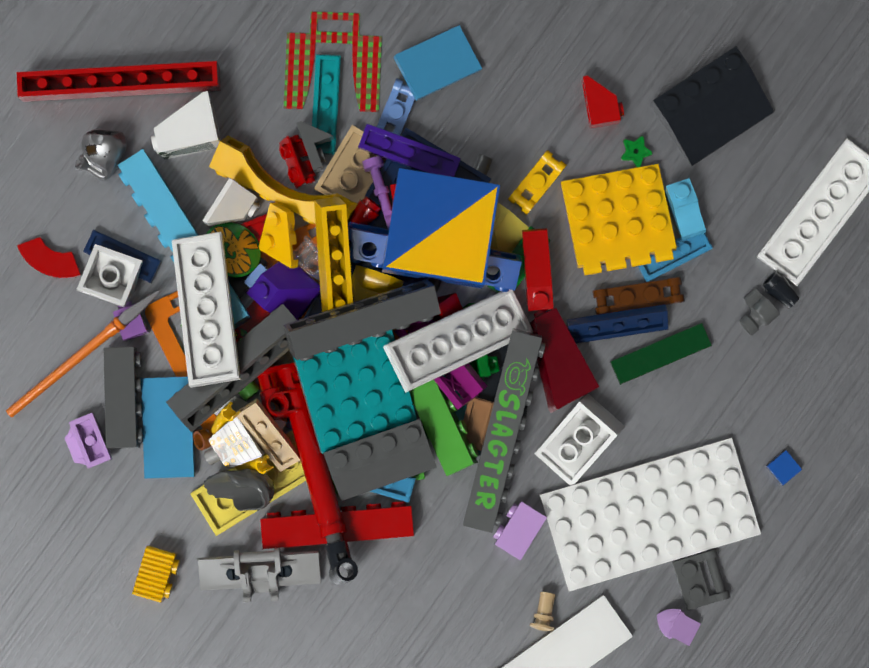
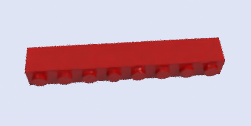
[16,61,221,102]

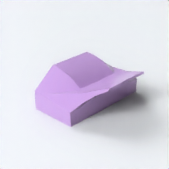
[65,413,112,469]

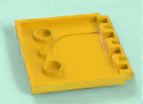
[561,164,677,276]

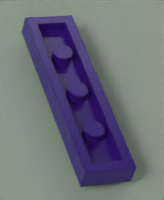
[358,124,461,177]

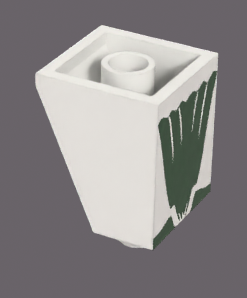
[151,91,221,160]

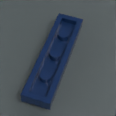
[567,304,669,344]

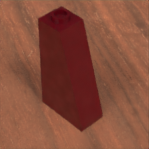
[530,308,599,413]

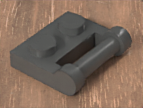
[672,549,731,611]

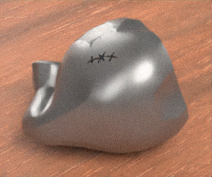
[75,129,127,181]

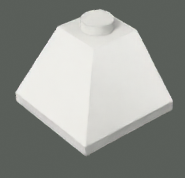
[202,178,260,228]

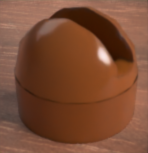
[193,429,213,451]

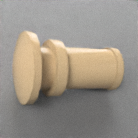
[529,592,556,631]

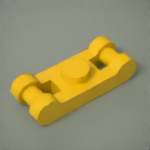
[508,150,567,215]

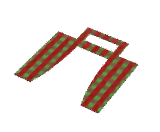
[284,12,382,112]

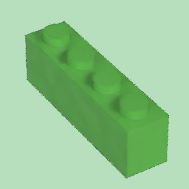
[409,380,479,476]

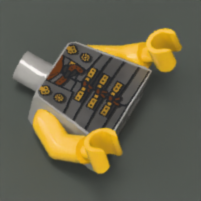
[204,402,274,474]

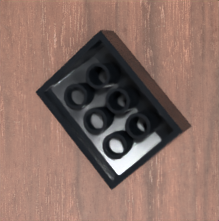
[650,46,774,167]

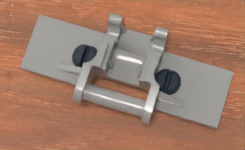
[197,548,321,603]

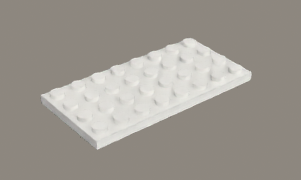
[540,438,761,591]

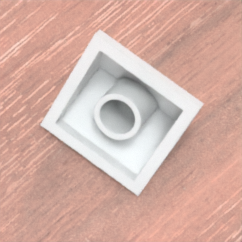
[77,244,142,307]

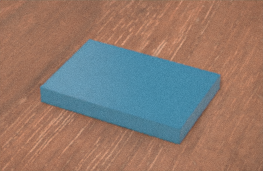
[393,25,482,101]

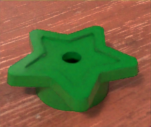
[621,136,653,168]

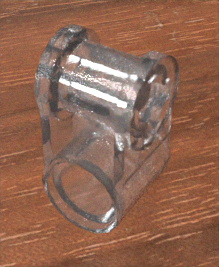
[293,235,320,282]

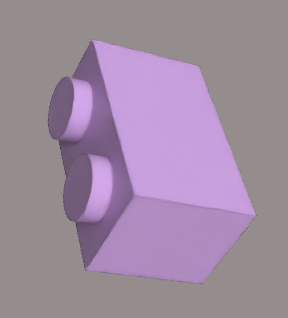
[493,501,547,561]

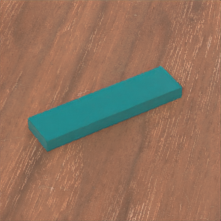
[312,54,341,155]

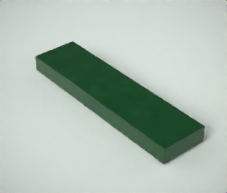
[610,323,712,385]

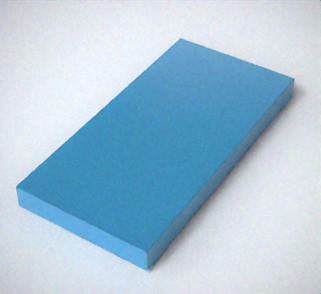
[141,377,196,479]

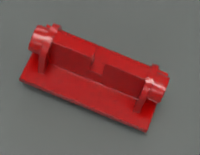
[279,135,316,189]

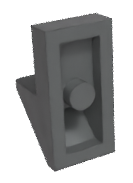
[296,121,334,173]

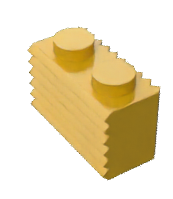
[132,545,180,603]

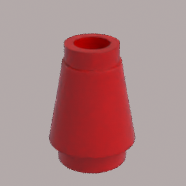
[349,196,381,225]

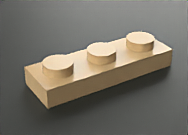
[237,399,300,472]

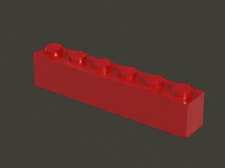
[260,501,414,549]

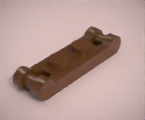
[592,277,685,315]

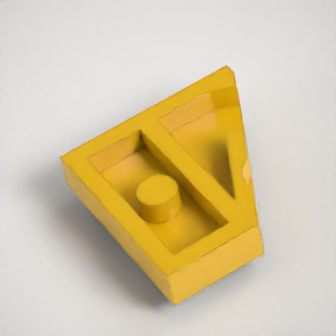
[259,202,298,268]

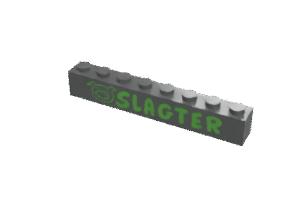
[463,328,546,533]

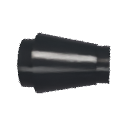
[762,271,800,308]

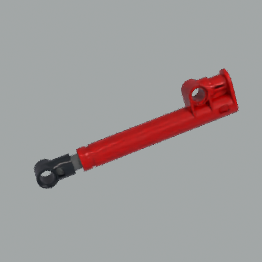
[257,362,358,585]

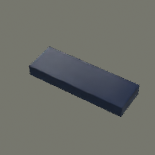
[83,229,162,283]

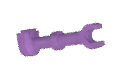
[362,156,392,229]

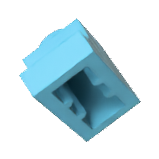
[665,178,706,240]

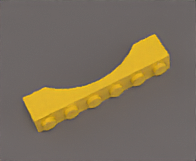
[209,135,357,224]

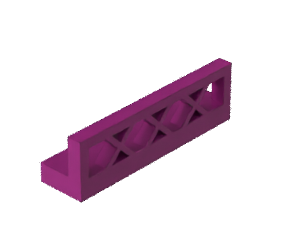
[394,319,488,409]

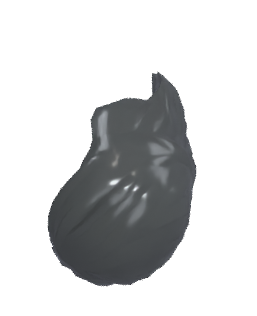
[204,468,275,511]

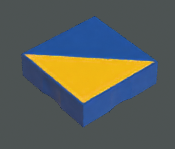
[382,168,500,289]

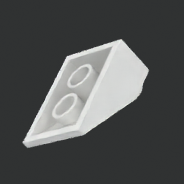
[535,394,625,486]

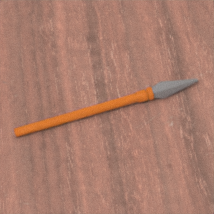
[6,290,160,417]

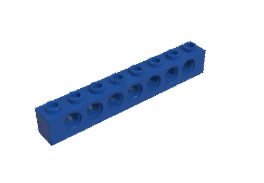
[317,222,522,292]

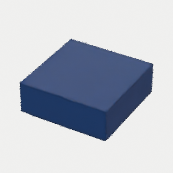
[766,450,802,486]

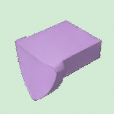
[657,609,701,646]

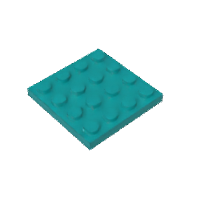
[293,330,417,454]

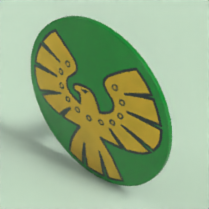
[206,222,261,277]

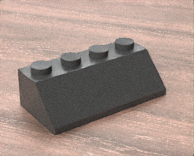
[324,419,437,501]

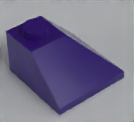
[247,262,320,320]

